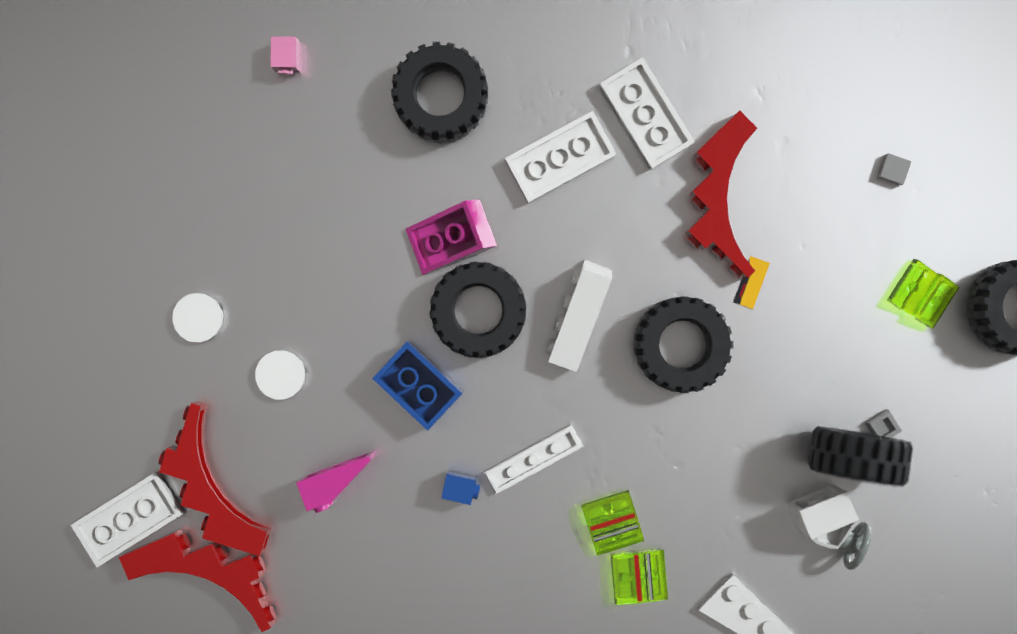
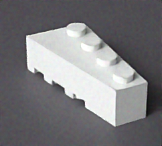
[546,260,612,372]

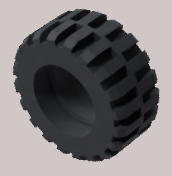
[391,41,488,143]
[967,260,1017,355]
[429,261,526,358]
[633,297,733,393]
[808,426,913,487]

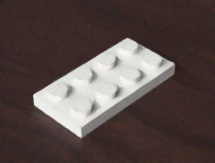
[599,57,695,169]
[505,111,617,203]
[70,471,184,567]

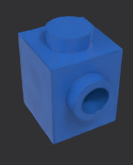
[441,471,480,505]

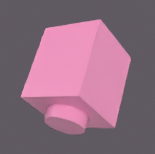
[271,37,300,76]

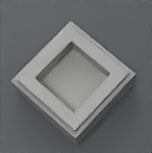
[878,153,912,185]
[865,409,902,438]

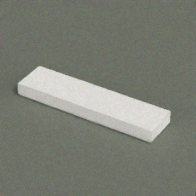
[484,425,583,494]

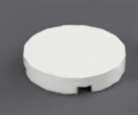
[172,293,224,343]
[255,350,306,400]

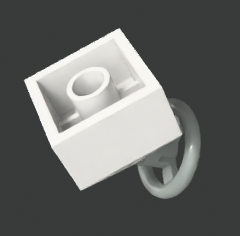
[788,485,872,570]

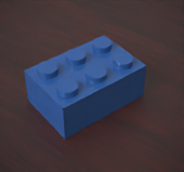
[372,341,463,431]

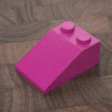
[405,200,497,275]
[296,451,376,513]

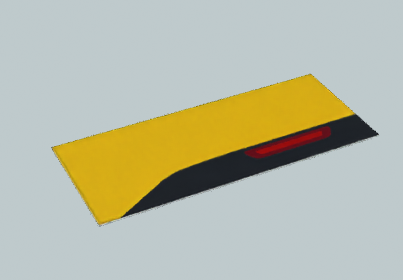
[733,256,770,309]

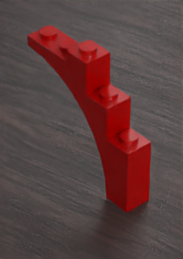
[685,110,757,279]
[158,401,272,556]
[119,529,276,632]

